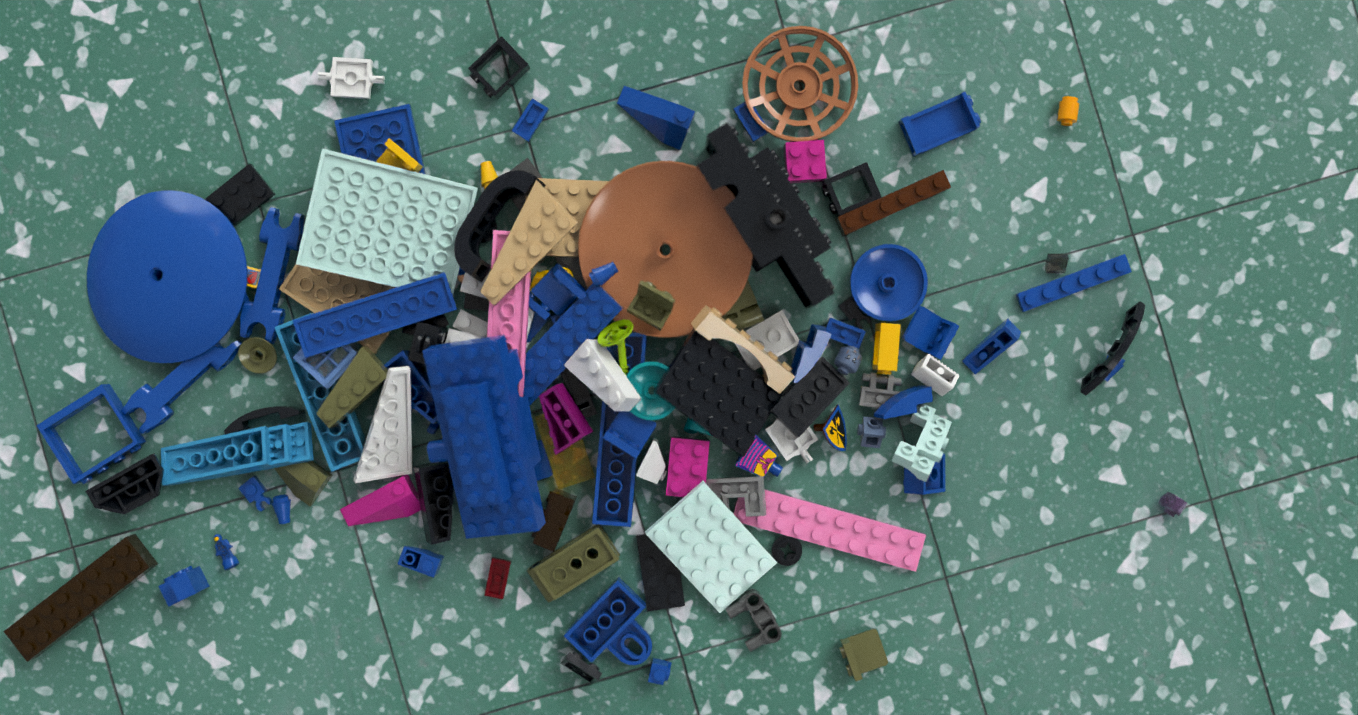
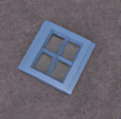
[293,344,358,390]

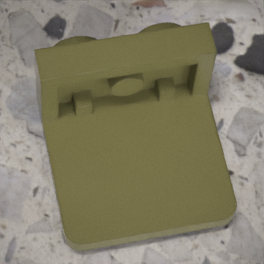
[627,281,675,331]
[839,628,888,682]

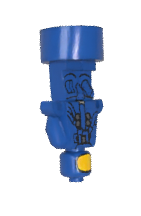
[214,534,240,571]

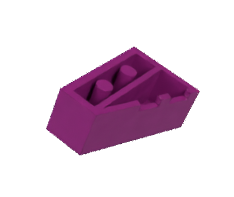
[539,383,593,455]

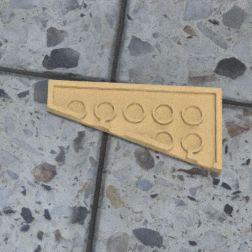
[480,180,578,306]

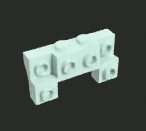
[892,404,952,482]

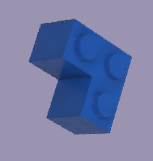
[158,566,209,607]

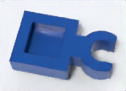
[239,476,272,511]

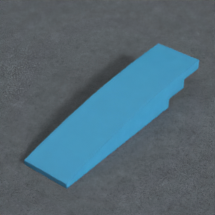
[161,422,314,486]

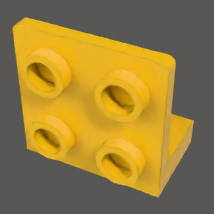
[376,138,423,173]

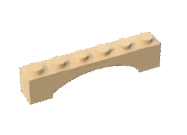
[691,306,795,394]

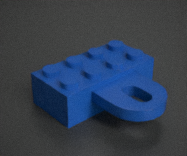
[564,577,652,665]

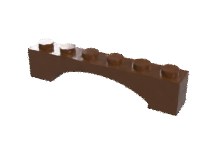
[835,170,951,237]

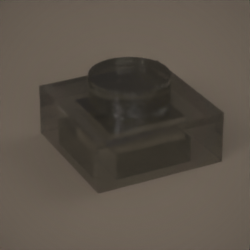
[1045,253,1069,273]

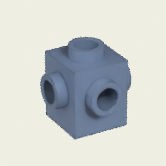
[857,416,886,448]

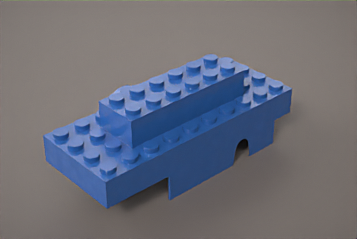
[422,335,546,539]

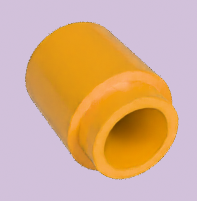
[1057,96,1079,126]

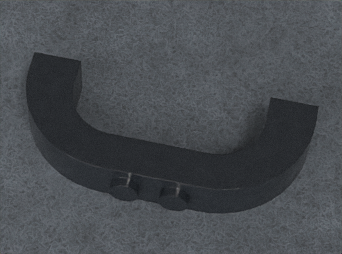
[454,170,546,283]

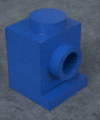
[648,658,672,685]

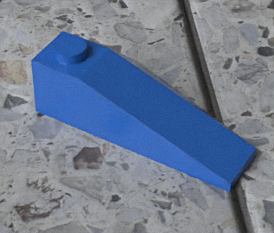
[617,86,695,150]

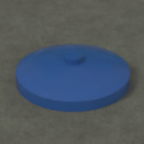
[850,244,928,321]

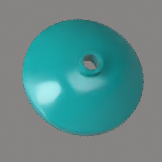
[626,361,675,420]

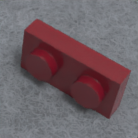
[484,557,511,599]

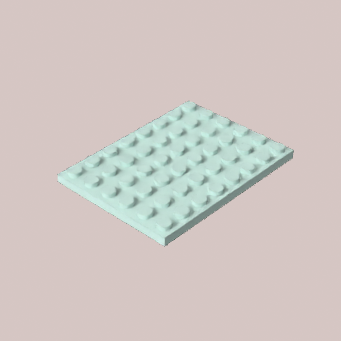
[296,148,478,295]

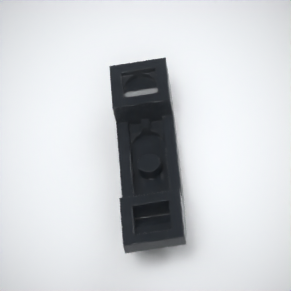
[561,368,597,419]
[224,406,305,434]

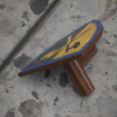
[814,405,847,451]

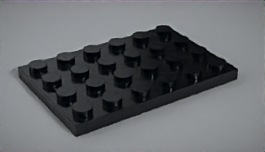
[653,328,783,457]

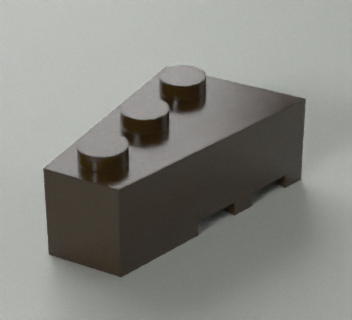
[531,488,577,552]

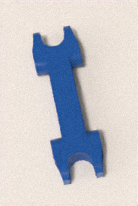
[240,207,305,344]
[121,341,242,434]

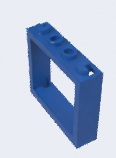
[36,384,146,484]

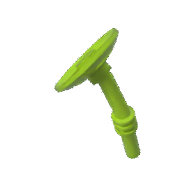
[597,319,634,375]

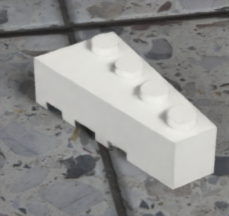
[564,339,641,411]

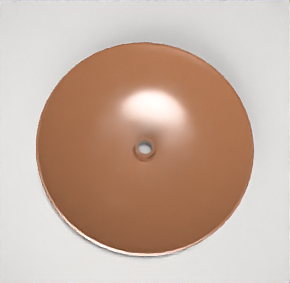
[578,161,753,338]

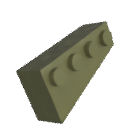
[316,346,388,428]

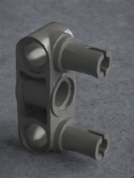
[726,589,782,652]

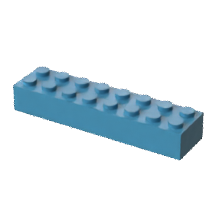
[274,313,366,472]

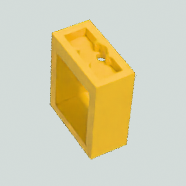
[872,323,901,375]

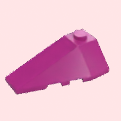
[340,475,421,526]

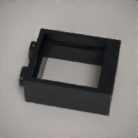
[468,36,530,100]
[821,162,882,217]

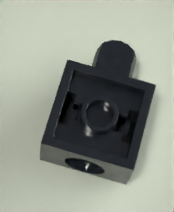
[408,322,448,364]

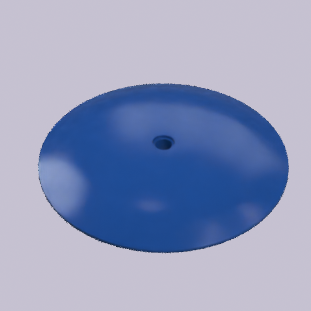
[87,190,247,363]

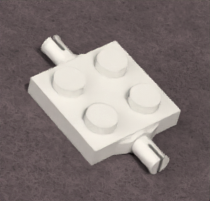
[318,57,385,99]
[765,417,818,464]

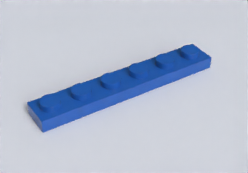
[1016,254,1132,312]

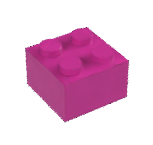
[784,140,827,184]

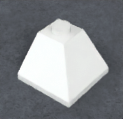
[636,438,667,484]

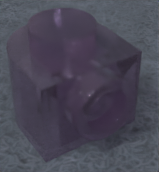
[1159,492,1188,517]

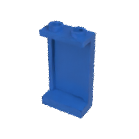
[898,92,981,157]

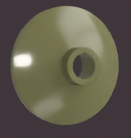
[238,337,277,373]

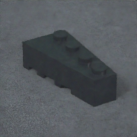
[414,461,454,545]

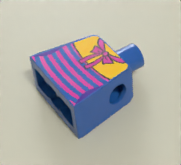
[734,435,783,478]

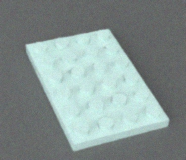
[645,481,777,613]

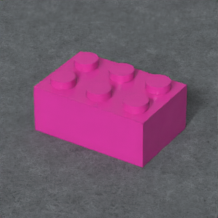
[666,436,710,497]

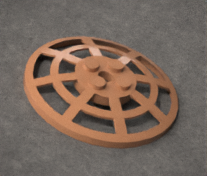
[742,26,858,142]

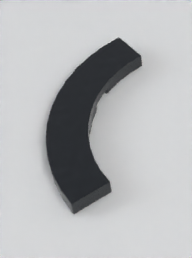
[1081,301,1145,396]

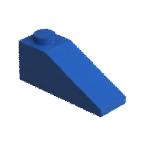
[962,319,1021,374]

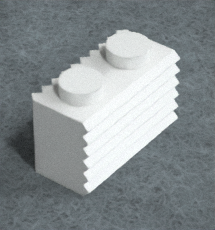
[911,354,959,396]

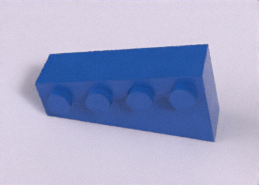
[384,350,439,424]

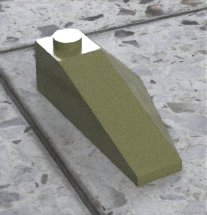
[274,461,333,507]

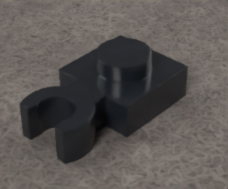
[838,296,871,329]

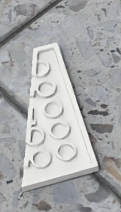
[353,366,412,483]

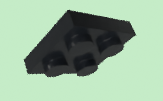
[560,652,602,684]

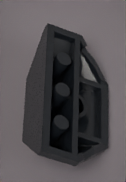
[85,453,164,514]

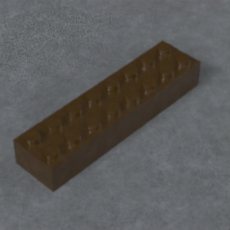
[3,534,158,662]

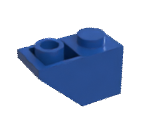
[398,546,444,578]

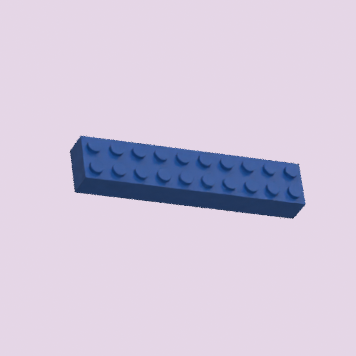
[592,332,647,527]

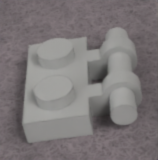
[858,372,901,408]

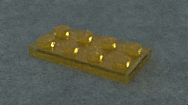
[535,414,595,490]

